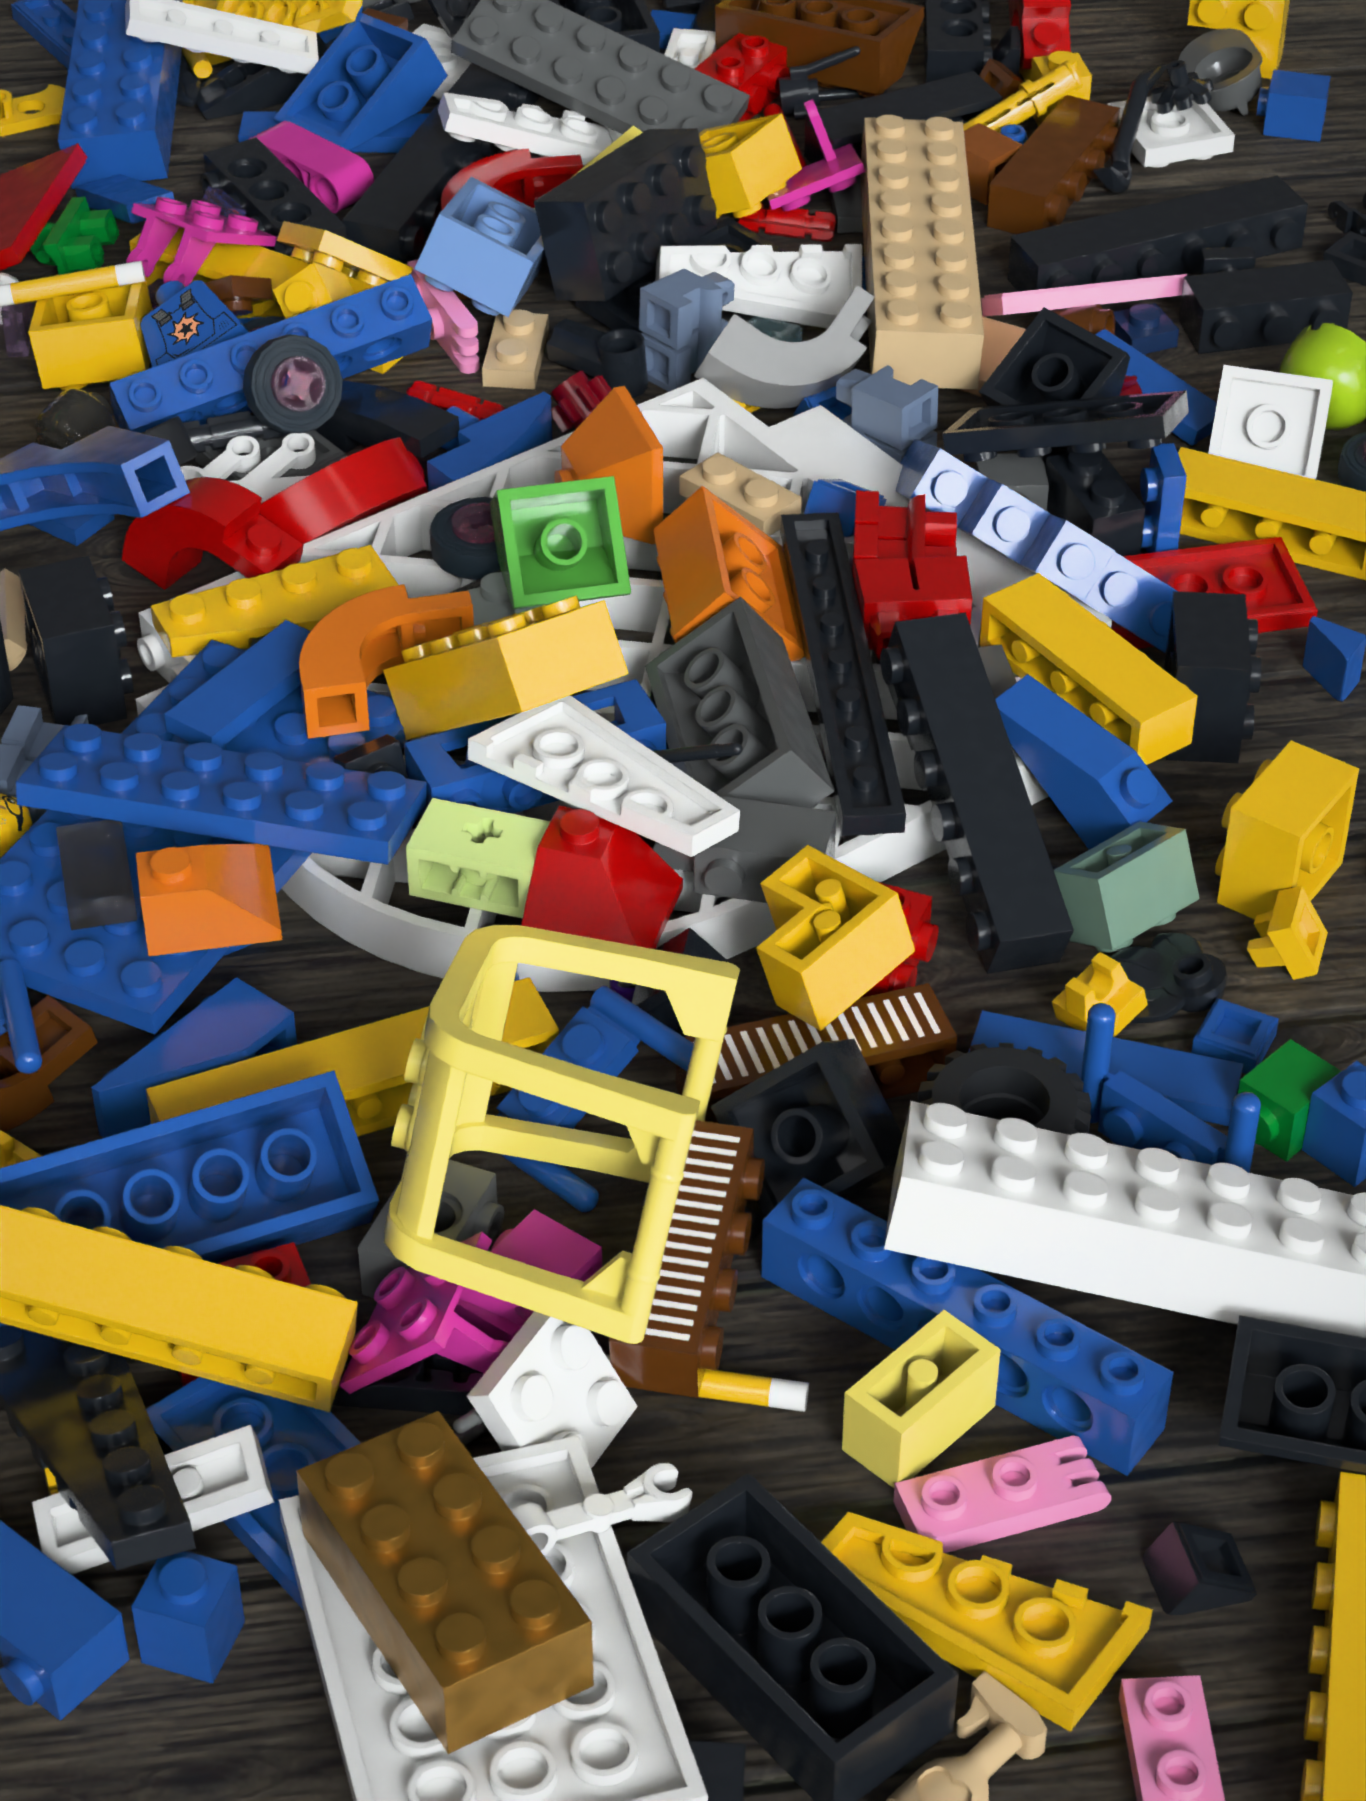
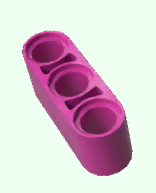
[247,121,375,214]

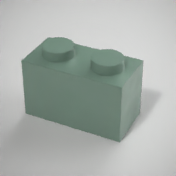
[1054,821,1200,952]

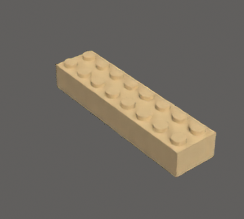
[860,115,984,390]

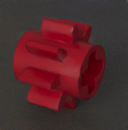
[550,370,612,433]

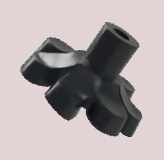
[1151,60,1214,114]

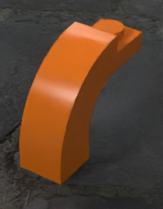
[299,584,474,739]

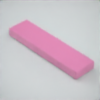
[981,274,1187,316]

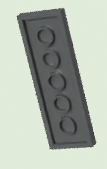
[451,0,750,134]

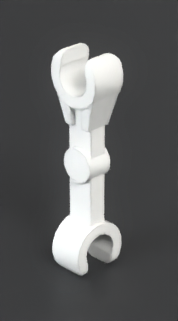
[511,1463,692,1556]

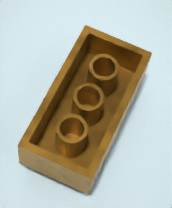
[296,1411,594,1754]

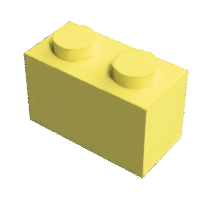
[842,1310,1001,1488]

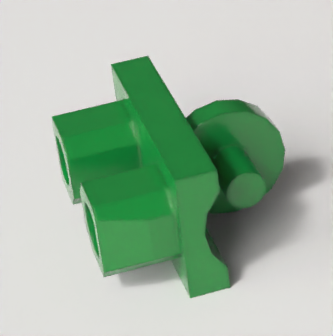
[30,197,119,275]

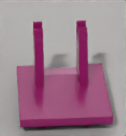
[767,99,865,211]
[126,197,277,287]
[339,1232,534,1394]

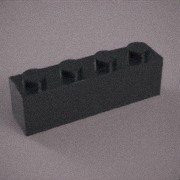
[804,71,1002,164]

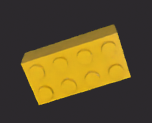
[383,595,629,740]

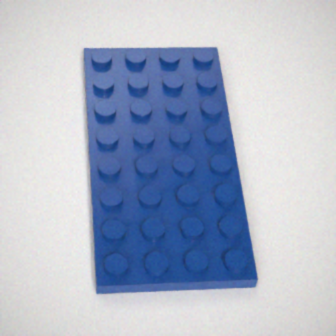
[0,640,410,1034]

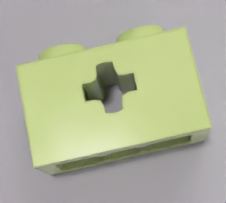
[406,798,551,918]

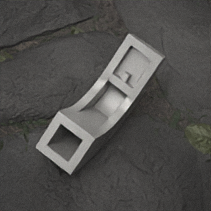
[694,285,875,409]

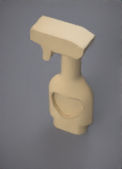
[886,1671,1047,1801]

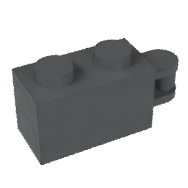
[653,796,836,903]

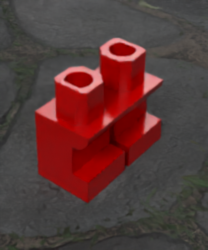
[853,490,957,580]
[854,555,972,661]

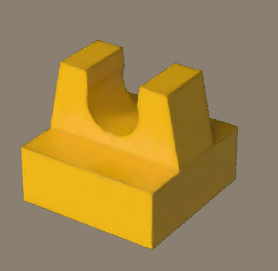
[1247,886,1328,980]
[1052,952,1148,1037]

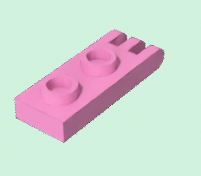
[407,260,480,374]
[893,1436,1111,1553]
[1119,1675,1225,1801]

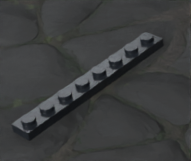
[780,512,906,836]

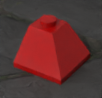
[521,805,683,949]

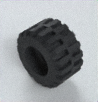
[918,1042,1091,1135]

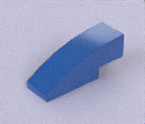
[427,391,552,491]

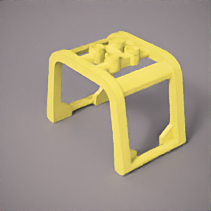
[384,925,740,1344]

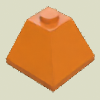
[554,386,663,545]
[136,844,282,956]

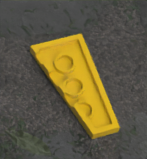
[204,0,363,65]
[150,545,398,658]
[821,1512,1153,1732]

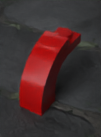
[1008,0,1071,69]
[441,148,583,211]
[259,437,428,544]
[122,477,304,590]

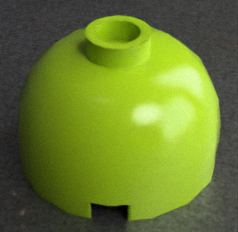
[1279,323,1366,431]

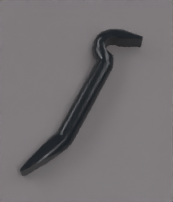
[1093,64,1167,194]

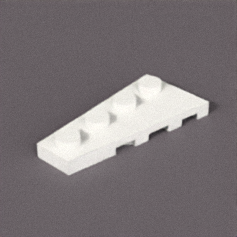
[438,92,623,166]
[656,244,862,329]
[468,695,740,857]

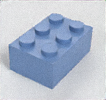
[414,177,546,317]

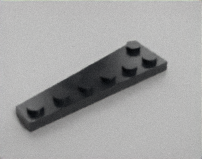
[0,1326,196,1570]

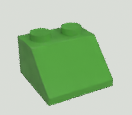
[490,476,631,610]

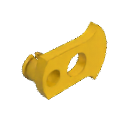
[0,84,66,137]

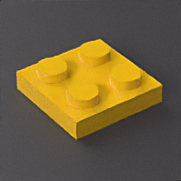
[276,221,413,286]

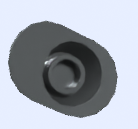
[1178,28,1263,116]

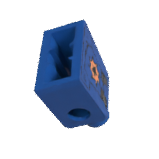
[140,280,249,367]

